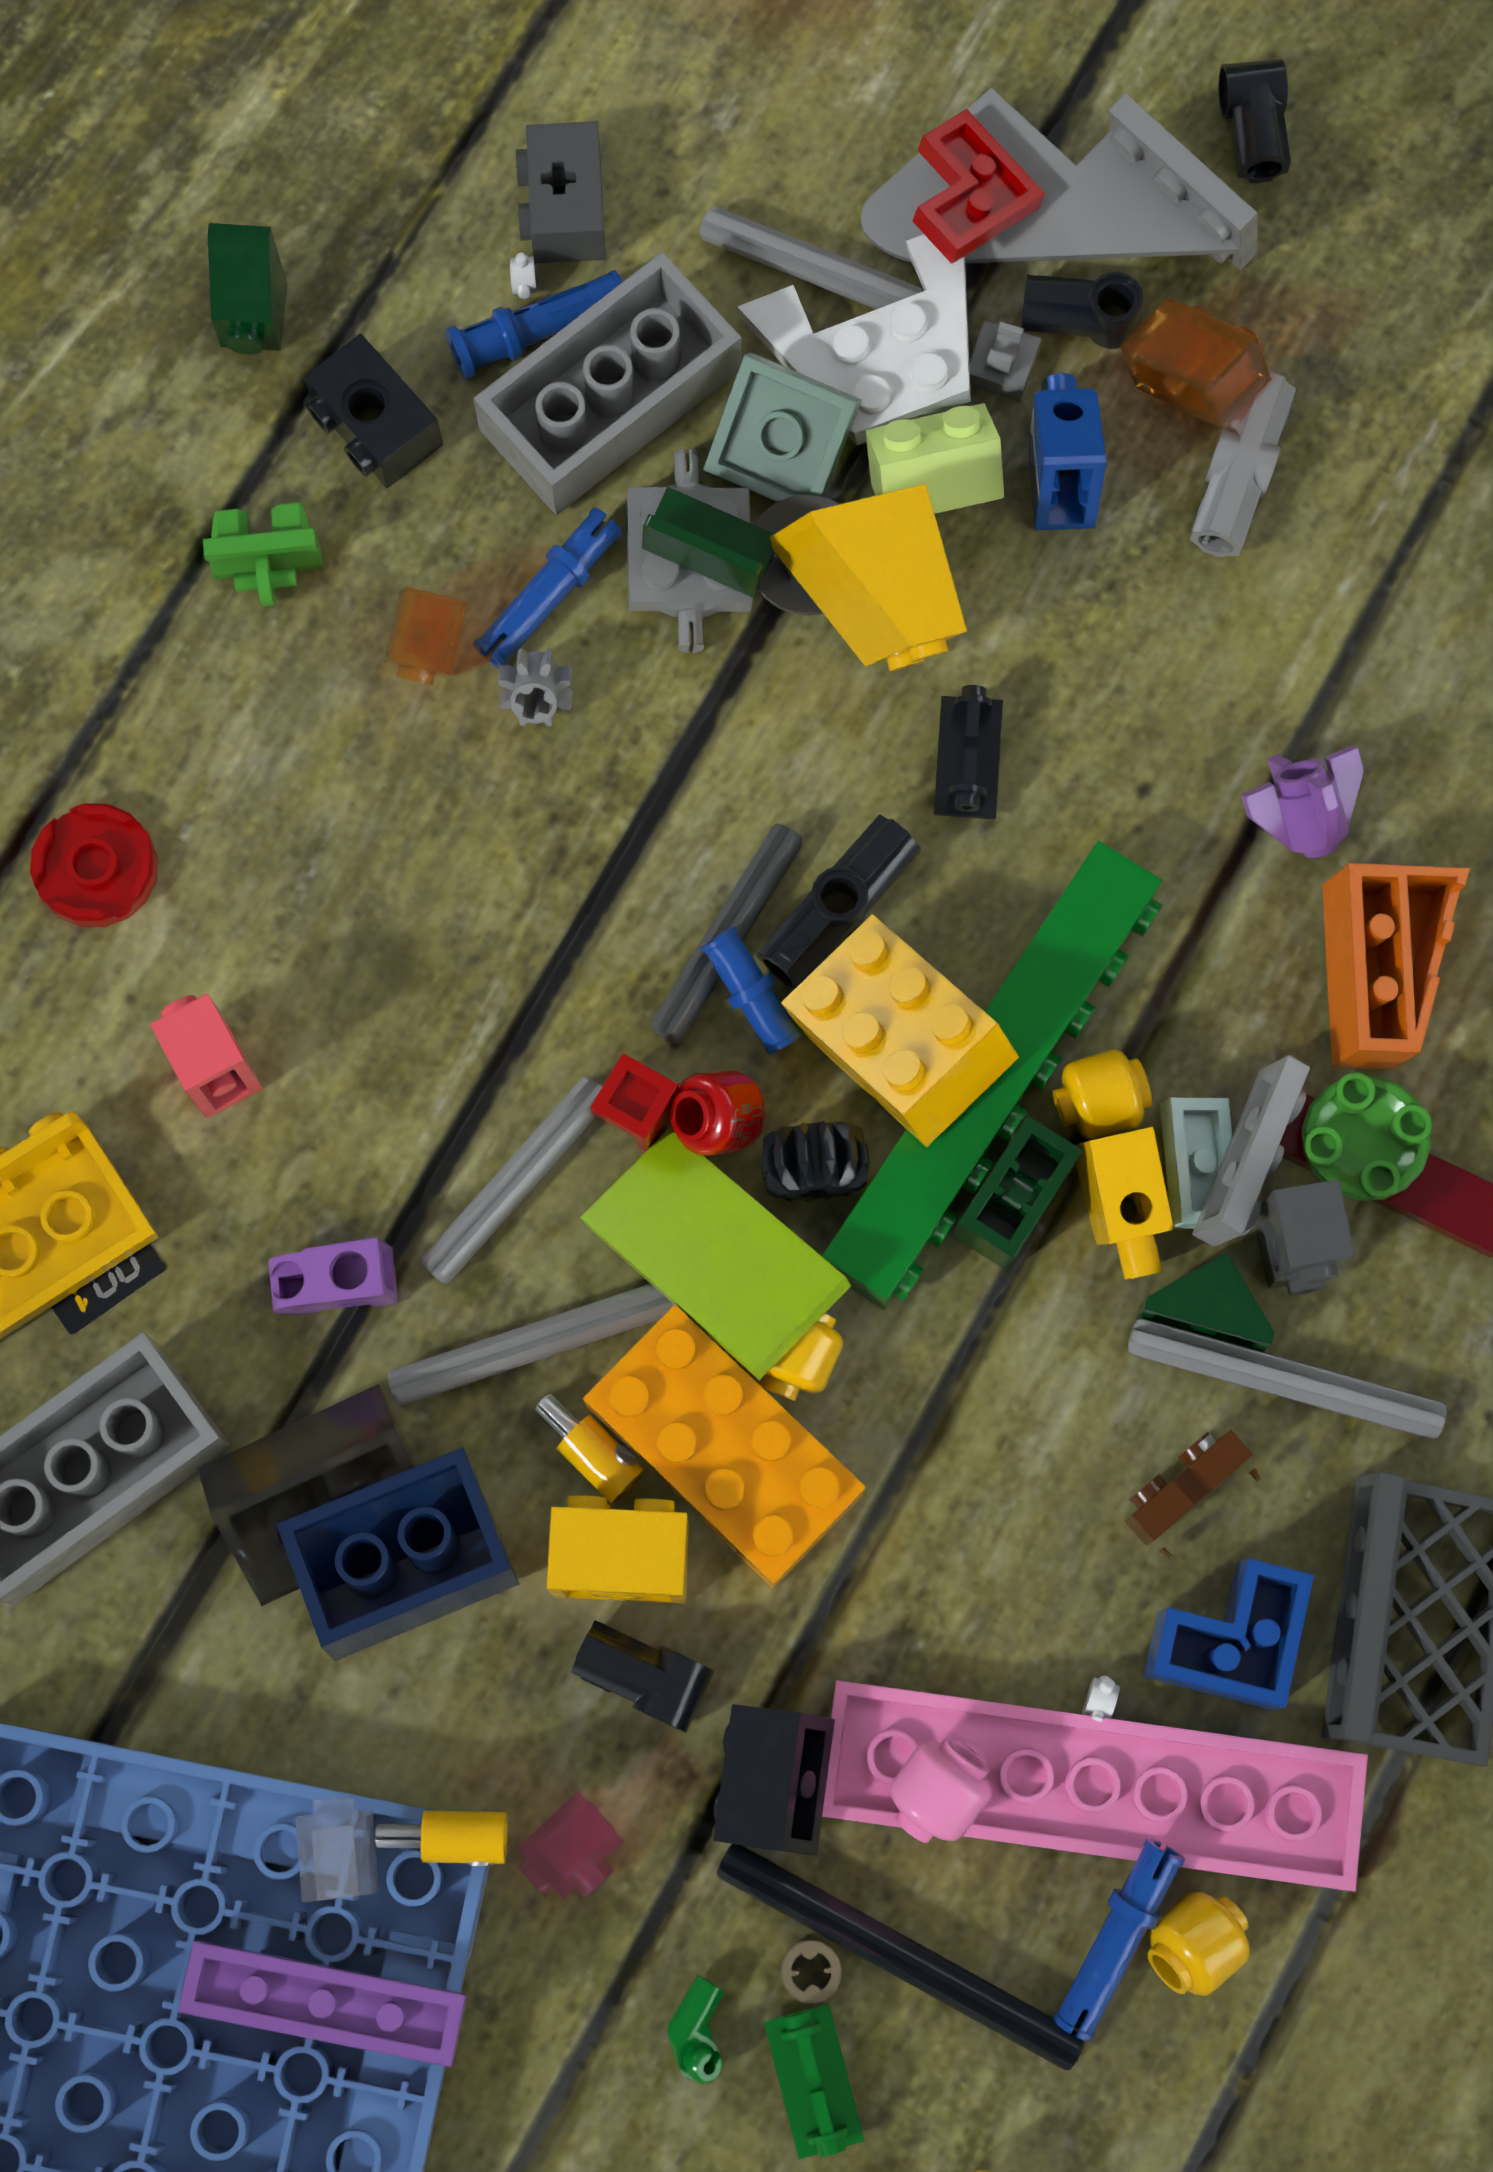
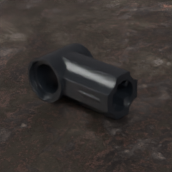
[1218,59,1291,183]
[1021,272,1143,349]
[571,1620,714,1733]

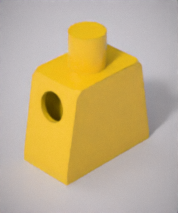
[1076,1127,1173,1280]

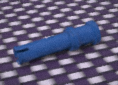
[445,270,622,380]

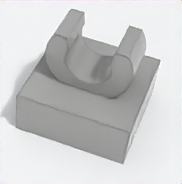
[969,320,1041,401]

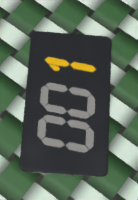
[51,1244,166,1335]

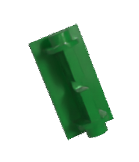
[764,2003,865,2159]

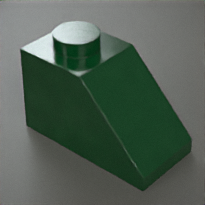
[208,223,288,355]

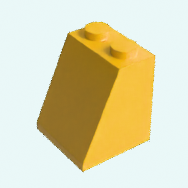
[769,483,967,672]

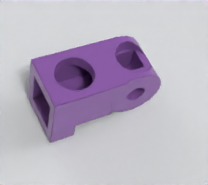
[268,1237,399,1315]

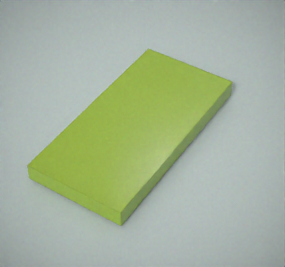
[580,1128,851,1381]

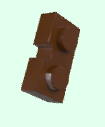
[1125,1430,1260,1558]

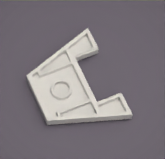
[737,234,971,445]

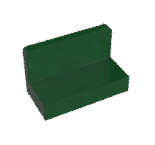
[642,486,775,598]

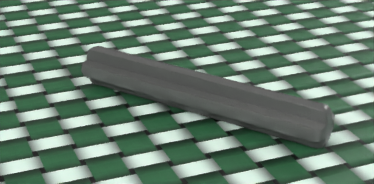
[651,824,802,1044]

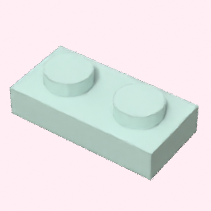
[1160,1097,1232,1229]

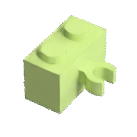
[866,403,1004,514]

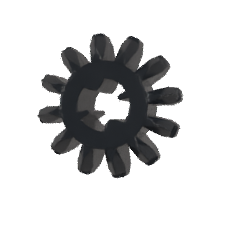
[760,1120,870,1202]

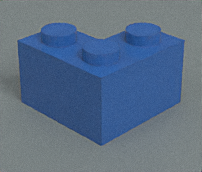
[1143,1558,1314,1710]

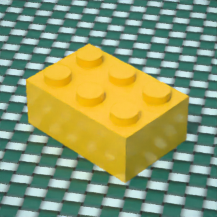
[781,914,1019,1148]

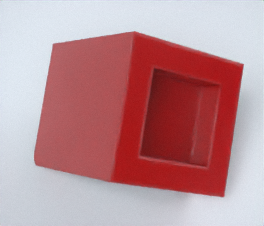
[590,1053,679,1152]

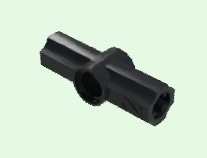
[757,814,921,989]

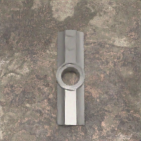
[1189,370,1296,558]

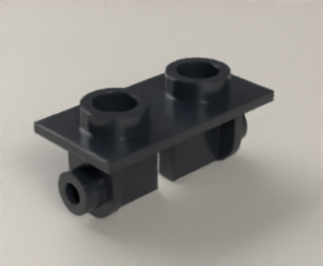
[934,685,1003,820]

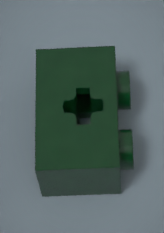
[953,1116,1083,1271]

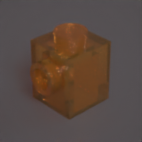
[384,586,467,685]

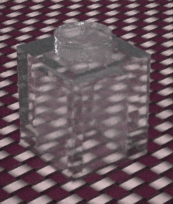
[295,1797,379,1902]

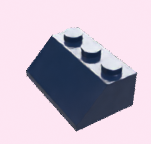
[276,1447,520,1661]

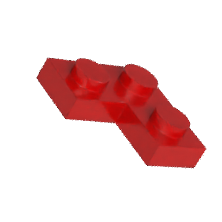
[912,109,1045,264]

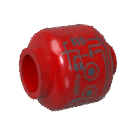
[670,1070,765,1155]

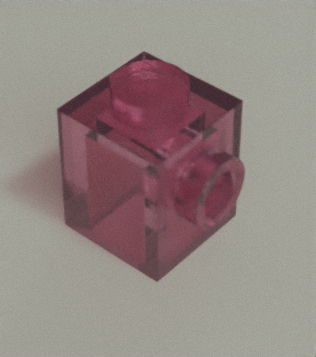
[518,1791,626,1899]

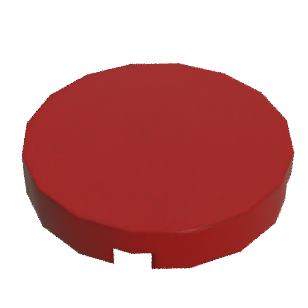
[30,803,158,927]

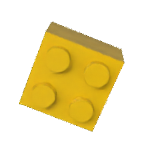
[547,1496,689,1604]

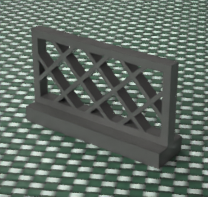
[1321,1472,1493,1767]

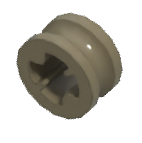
[780,1939,842,2004]

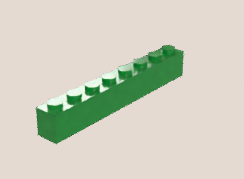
[822,840,1163,1310]

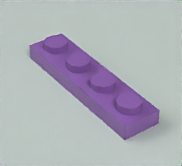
[178,1940,467,2067]

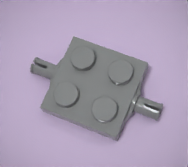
[626,449,752,653]

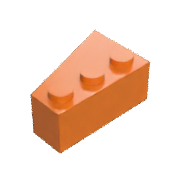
[1322,863,1470,1070]

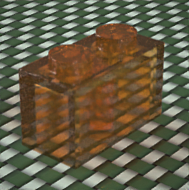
[1120,297,1272,429]

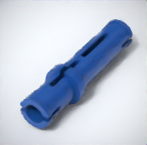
[473,507,623,669]
[1053,1838,1185,2041]

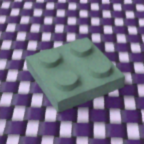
[703,352,862,502]

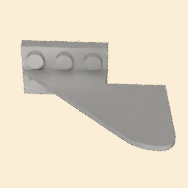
[861,88,1258,271]

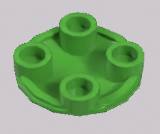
[1301,1073,1432,1201]

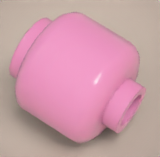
[890,1737,991,1843]

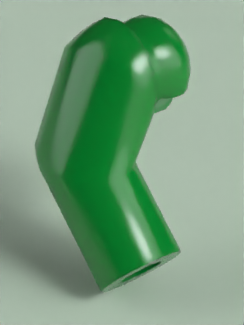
[667,1974,726,2084]

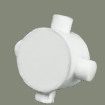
[510,252,537,299]
[1082,1676,1120,1722]

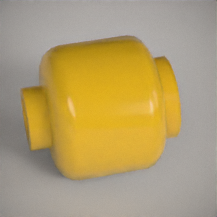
[1052,1049,1153,1141]
[759,1314,843,1401]
[1147,1892,1250,1996]

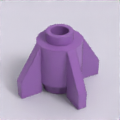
[1241,745,1364,858]

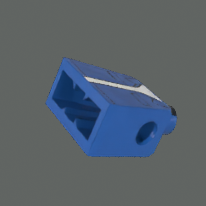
[1029,373,1106,531]

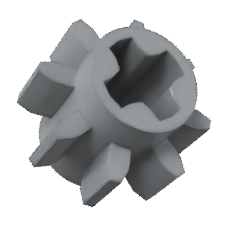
[497,648,573,727]

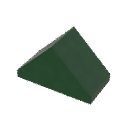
[1136,1252,1275,1352]

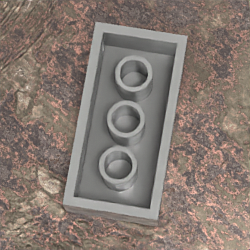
[473,252,741,516]
[0,1332,232,1605]

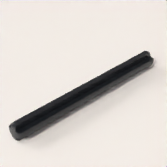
[717,1844,1085,2070]

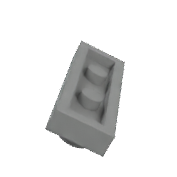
[1192,1055,1310,1247]

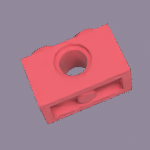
[150,993,263,1119]

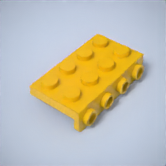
[0,1111,159,1340]

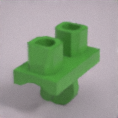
[203,503,323,607]

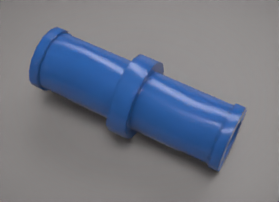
[700,926,803,1055]

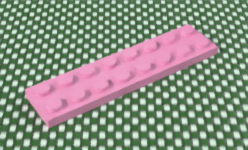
[822,1680,1368,1892]

